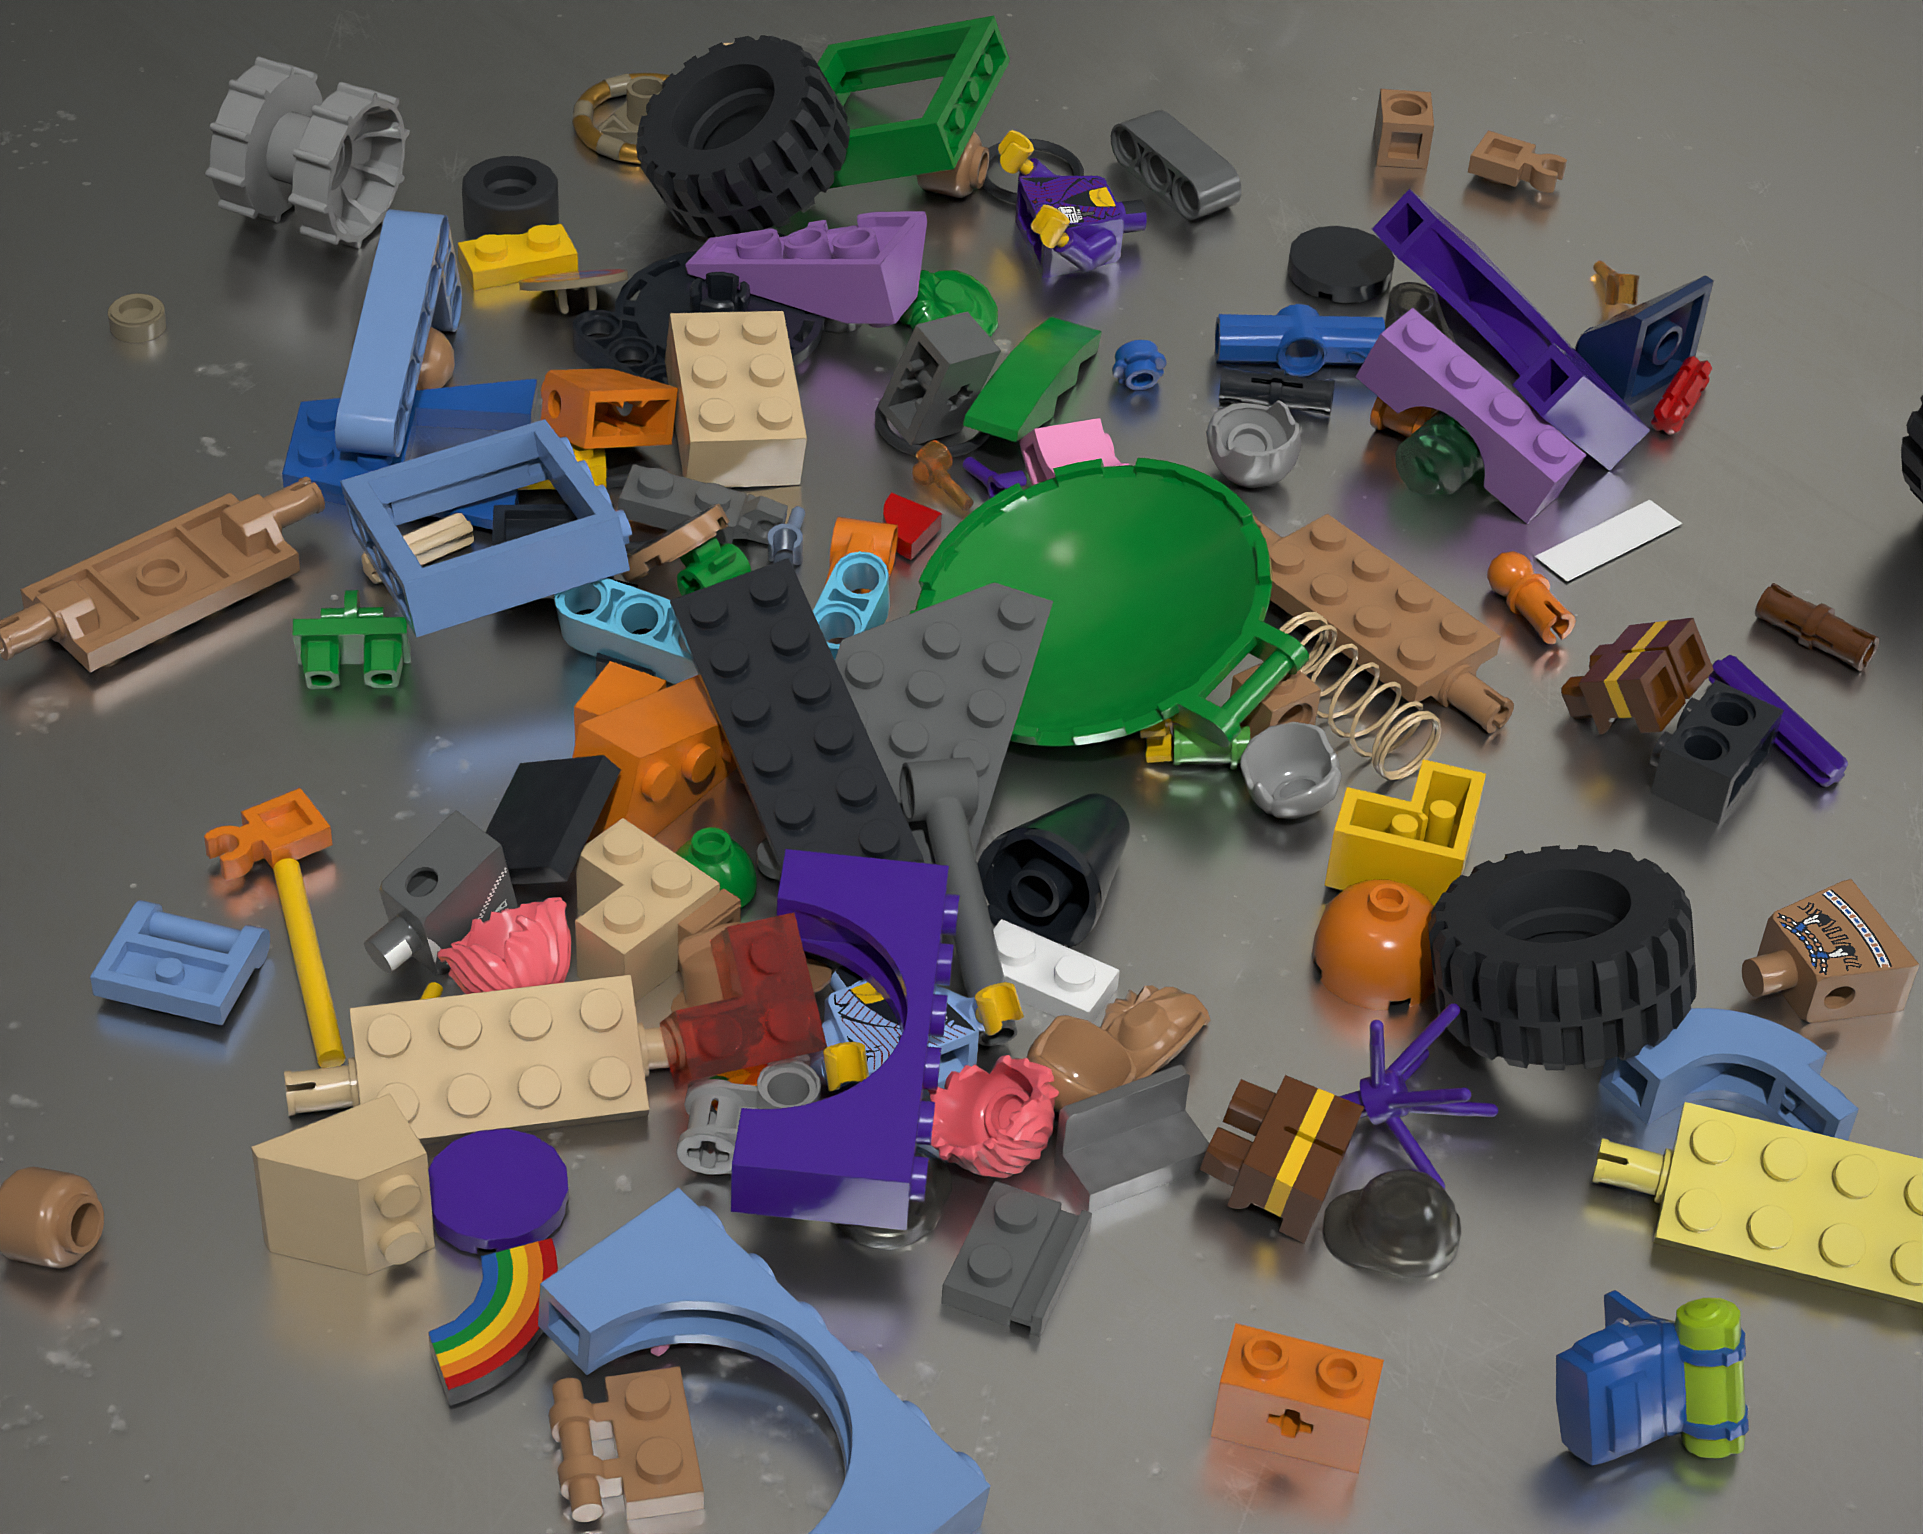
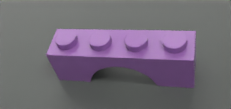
[1356,308,1586,524]

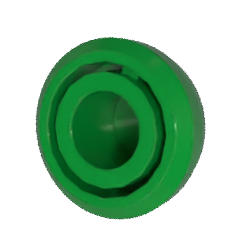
[675,827,757,908]

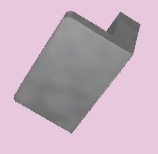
[1054,1065,1209,1212]

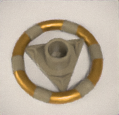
[572,73,669,164]

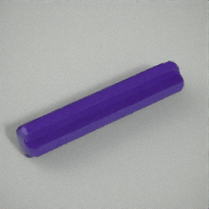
[1708,655,1848,787]

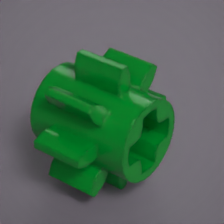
[676,537,751,596]

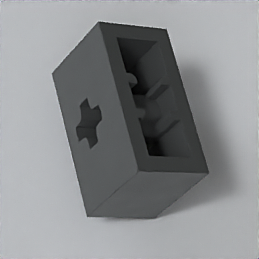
[878,311,1001,446]

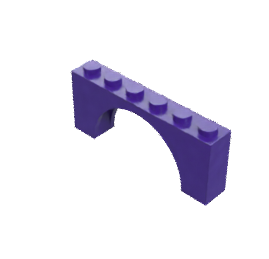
[1372,189,1650,471]
[731,849,960,1230]

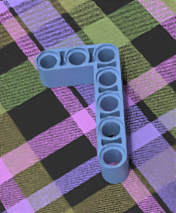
[335,209,462,457]

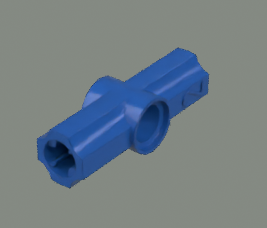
[1214,304,1385,377]

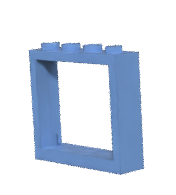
[340,419,632,638]

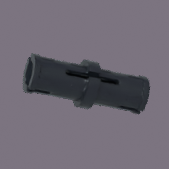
[1219,366,1335,416]

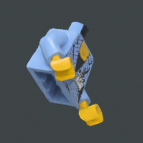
[810,965,1024,1098]

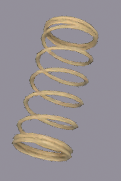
[1279,612,1442,780]

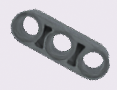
[1110,110,1242,220]

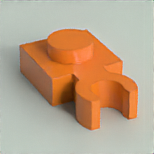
[204,788,333,880]

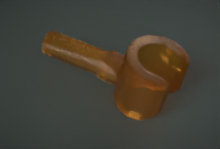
[1593,260,1640,305]
[912,441,974,511]

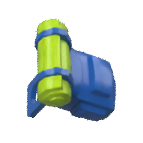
[1556,1290,1749,1466]

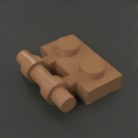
[548,1366,704,1522]

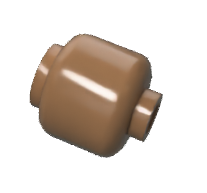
[916,132,989,198]
[0,1166,104,1269]

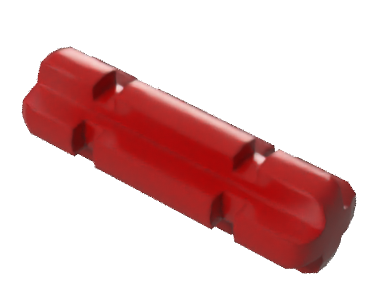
[1651,356,1712,435]

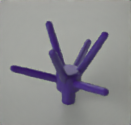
[1339,1003,1499,1193]

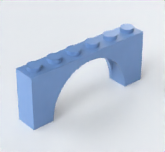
[538,1188,991,1534]

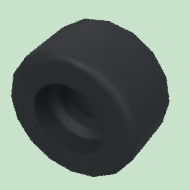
[462,156,559,240]

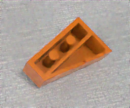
[572,675,737,845]

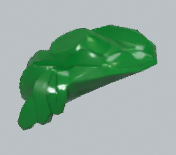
[900,270,998,338]

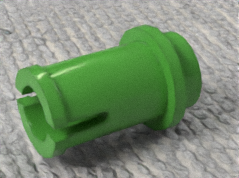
[1174,725,1250,770]

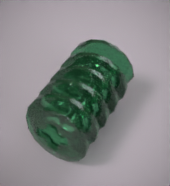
[1395,410,1484,495]

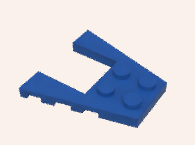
[282,379,538,530]

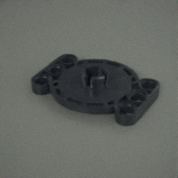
[573,233,862,385]

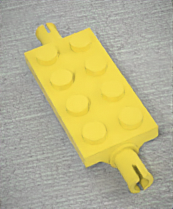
[1592,1102,1923,1310]

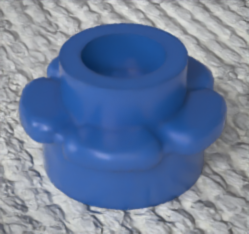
[1112,340,1167,390]

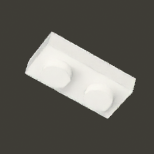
[993,919,1120,1023]

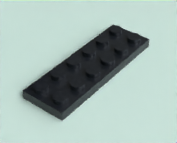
[669,558,924,872]

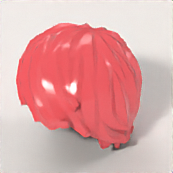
[437,897,571,994]
[928,1055,1059,1178]

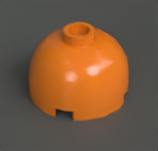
[1311,879,1435,1010]

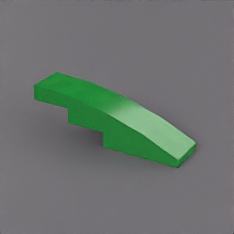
[963,317,1102,442]

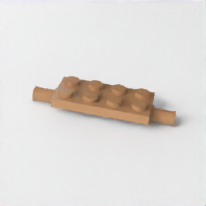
[0,477,325,672]
[1253,514,1514,733]

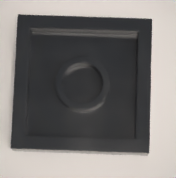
[485,755,621,885]

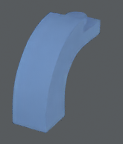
[1600,1008,1859,1141]

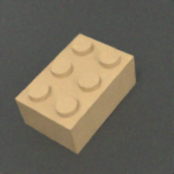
[665,311,807,487]

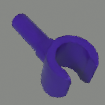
[963,457,1027,499]

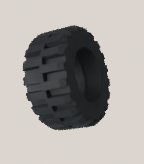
[636,35,850,238]
[1428,845,1697,1070]

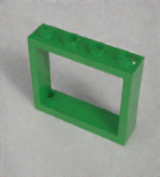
[817,15,1010,189]

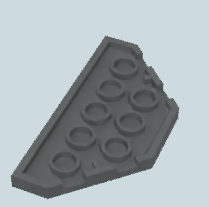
[835,582,1053,864]

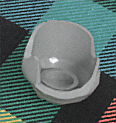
[1206,400,1301,489]

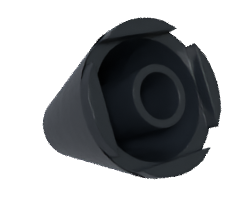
[977,793,1130,948]

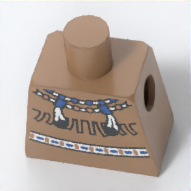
[1741,879,1920,1023]

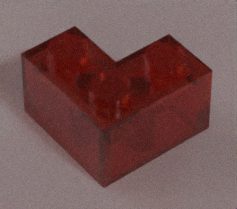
[659,912,827,1091]

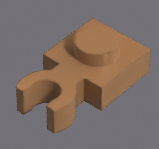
[1468,130,1567,193]

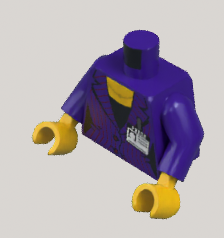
[998,130,1147,279]

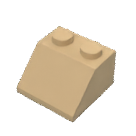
[251,1093,435,1275]

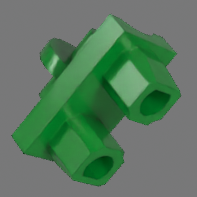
[292,590,411,689]

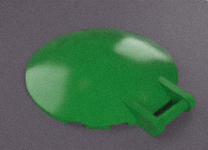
[910,458,1309,747]

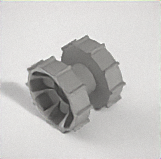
[206,57,410,249]

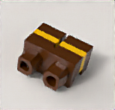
[1561,618,1714,735]
[1200,1075,1364,1244]

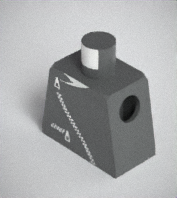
[364,810,518,975]

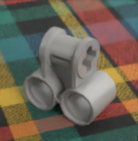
[676,1060,821,1174]

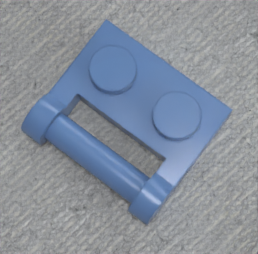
[90,900,270,1025]

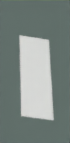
[1535,500,1682,582]

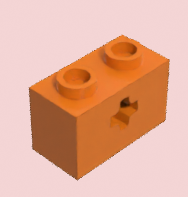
[1211,1323,1384,1474]

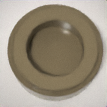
[108,293,167,343]

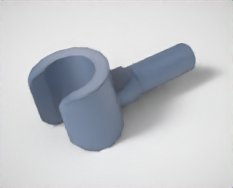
[768,506,806,565]

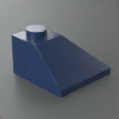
[1575,275,1714,407]

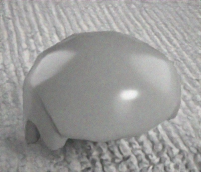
[1240,722,1342,819]

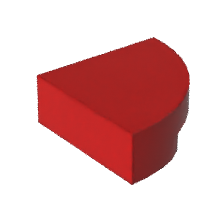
[883,492,942,560]

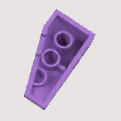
[686,211,927,328]

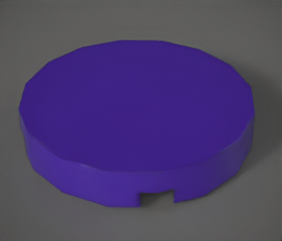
[428,1129,569,1254]

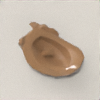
[1100,985,1211,1081]

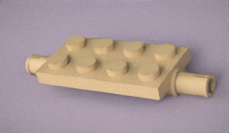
[284,975,711,1145]

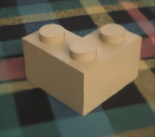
[575,818,720,1003]

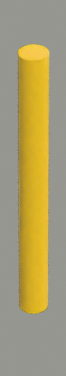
[273,858,346,1068]

